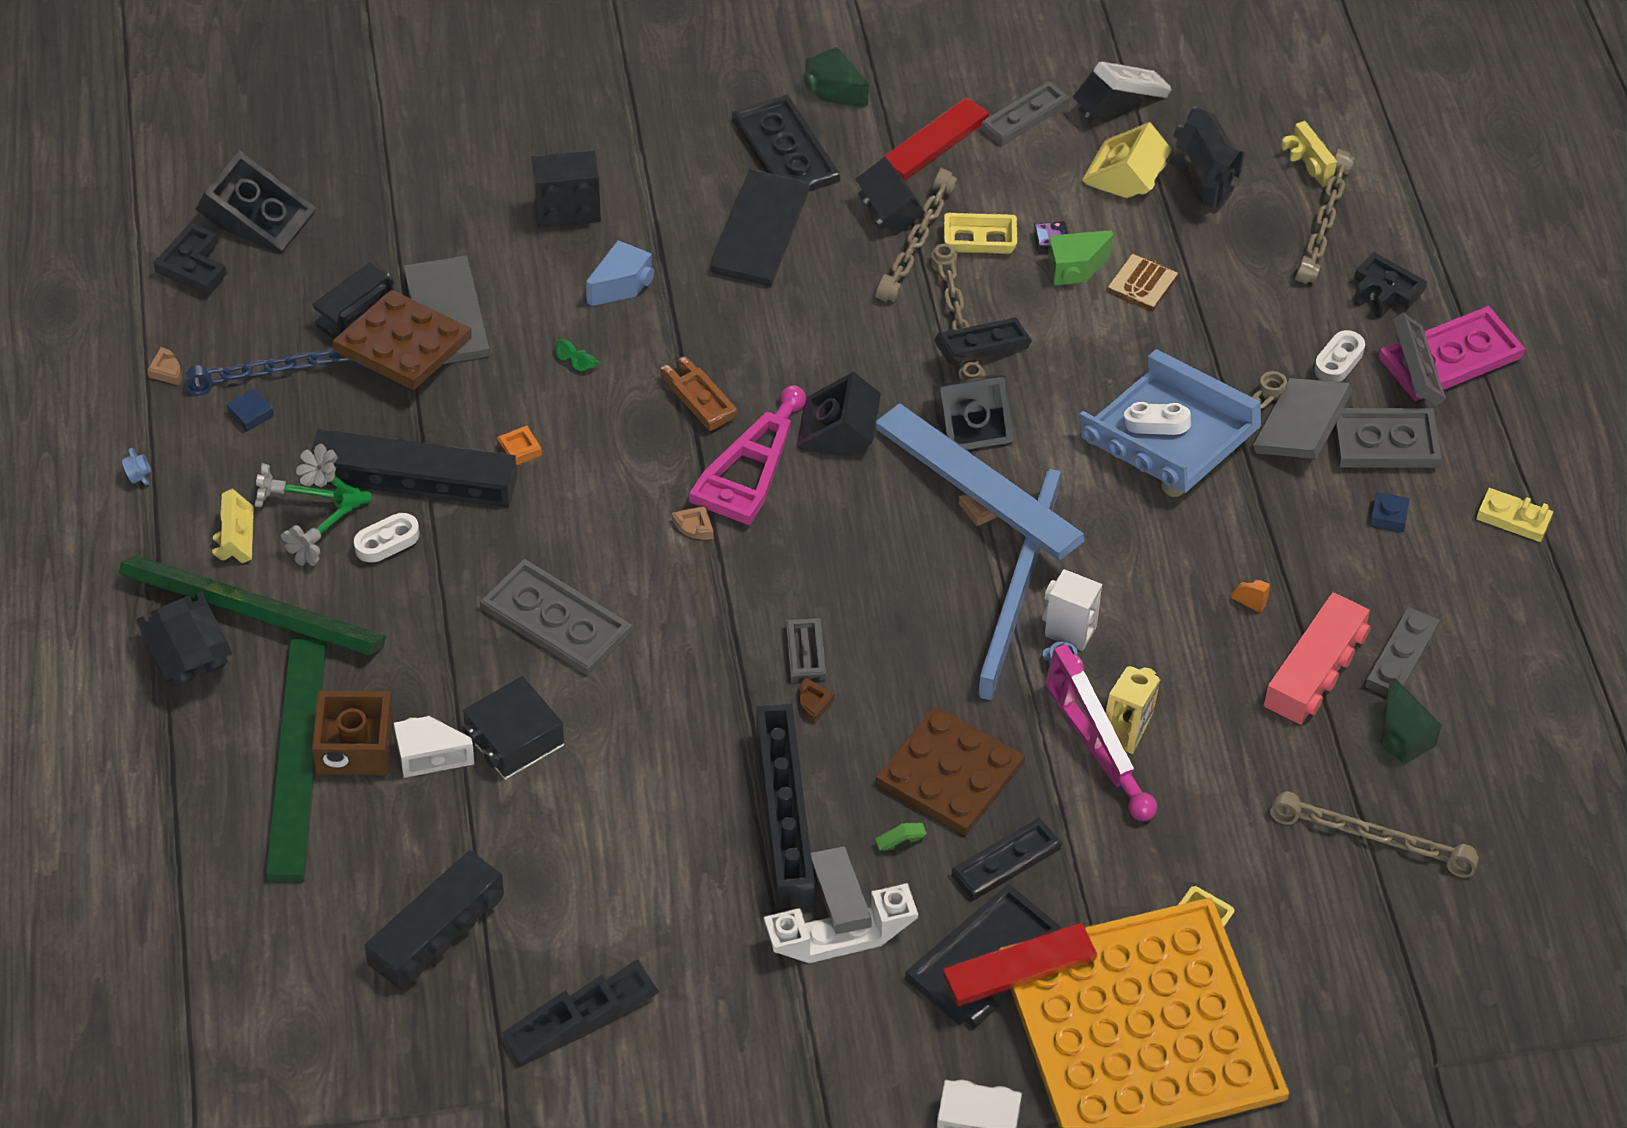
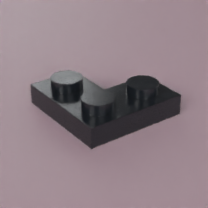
[154,222,227,295]

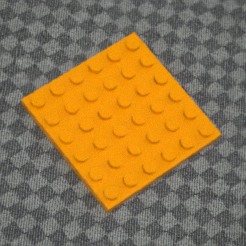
[1000,897,1289,1128]

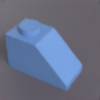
[586,240,654,306]

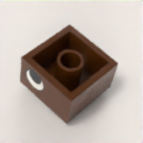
[312,691,394,775]

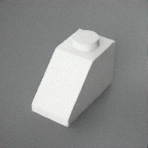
[394,716,475,778]

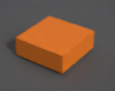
[497,426,542,465]

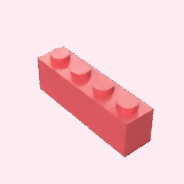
[1264,592,1371,725]

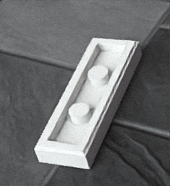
[1094,62,1172,98]

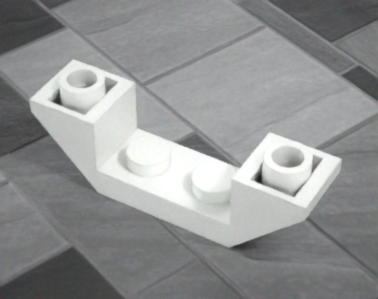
[764,884,918,963]

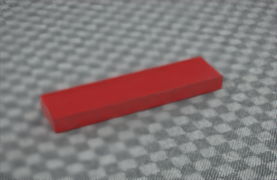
[881,97,989,181]
[943,923,1097,1007]

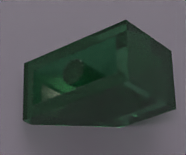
[803,47,869,108]
[1381,678,1442,765]

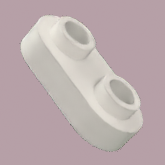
[1314,331,1365,382]
[1124,402,1191,435]
[354,513,419,563]

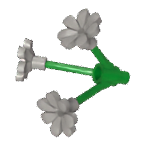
[255,444,372,566]

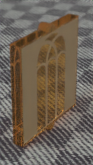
[1106,252,1179,312]

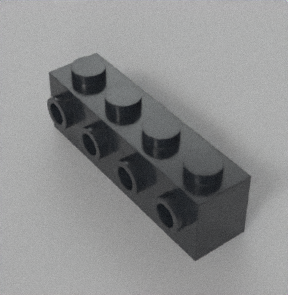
[364,850,504,990]

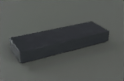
[934,317,1032,365]
[951,817,1062,901]

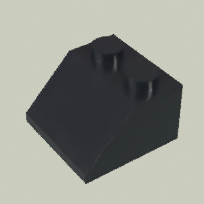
[797,372,881,456]
[932,374,1014,450]

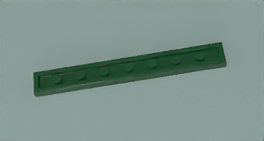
[119,555,386,656]
[266,639,327,882]

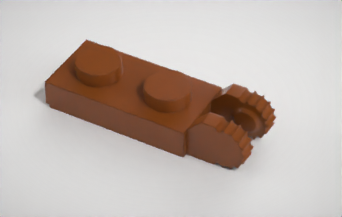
[660,356,737,431]

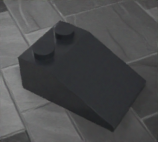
[195,150,316,253]

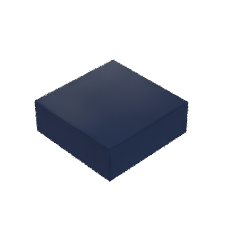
[227,389,274,431]

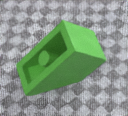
[1047,230,1113,286]

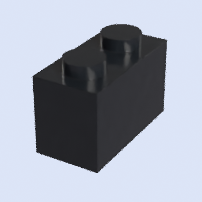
[855,156,926,235]

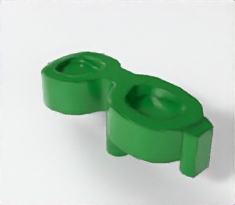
[555,338,600,371]

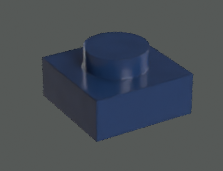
[1370,492,1410,532]

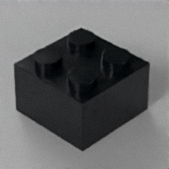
[531,150,601,228]

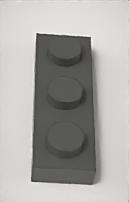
[1393,312,1446,406]
[1365,607,1440,701]

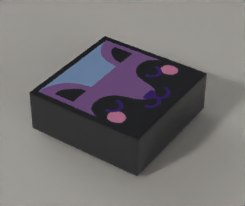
[1033,221,1068,254]

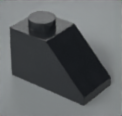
[1072,68,1144,122]

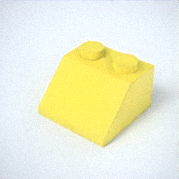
[1082,122,1172,198]

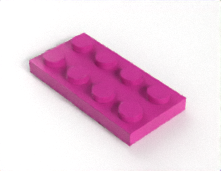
[1379,306,1526,401]

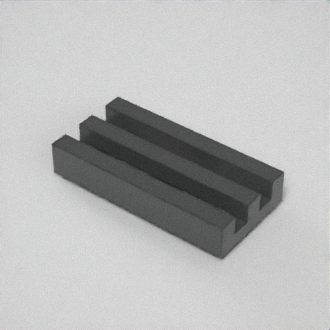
[786,618,826,683]

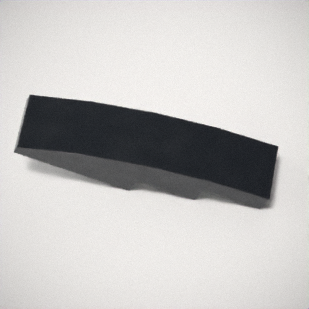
[502,959,660,1064]

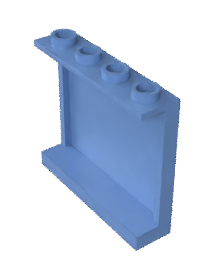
[1080,349,1261,493]

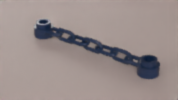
[184,349,365,396]

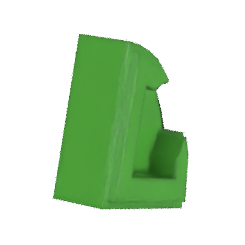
[875,823,927,851]

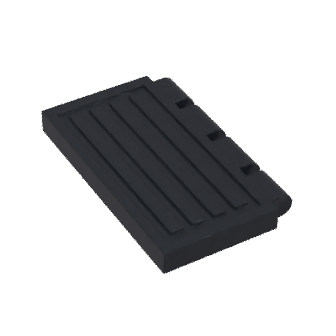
[905,883,1062,1028]

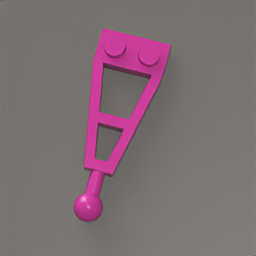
[689,386,806,526]
[1045,644,1157,821]

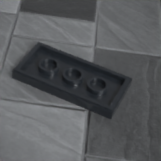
[732,94,840,192]
[710,169,810,287]

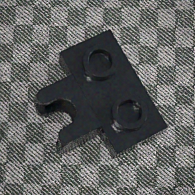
[1354,252,1427,318]

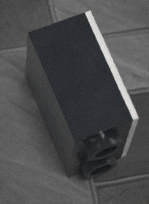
[462,676,564,780]

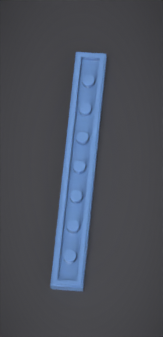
[876,403,1085,561]
[979,469,1061,701]

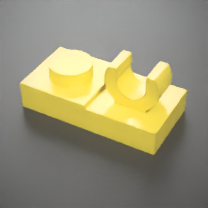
[1281,121,1337,187]
[1476,488,1553,542]
[212,489,254,563]

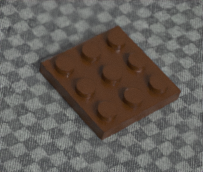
[333,290,472,390]
[876,705,1025,836]

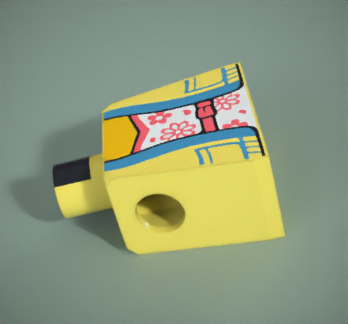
[1105,667,1160,754]

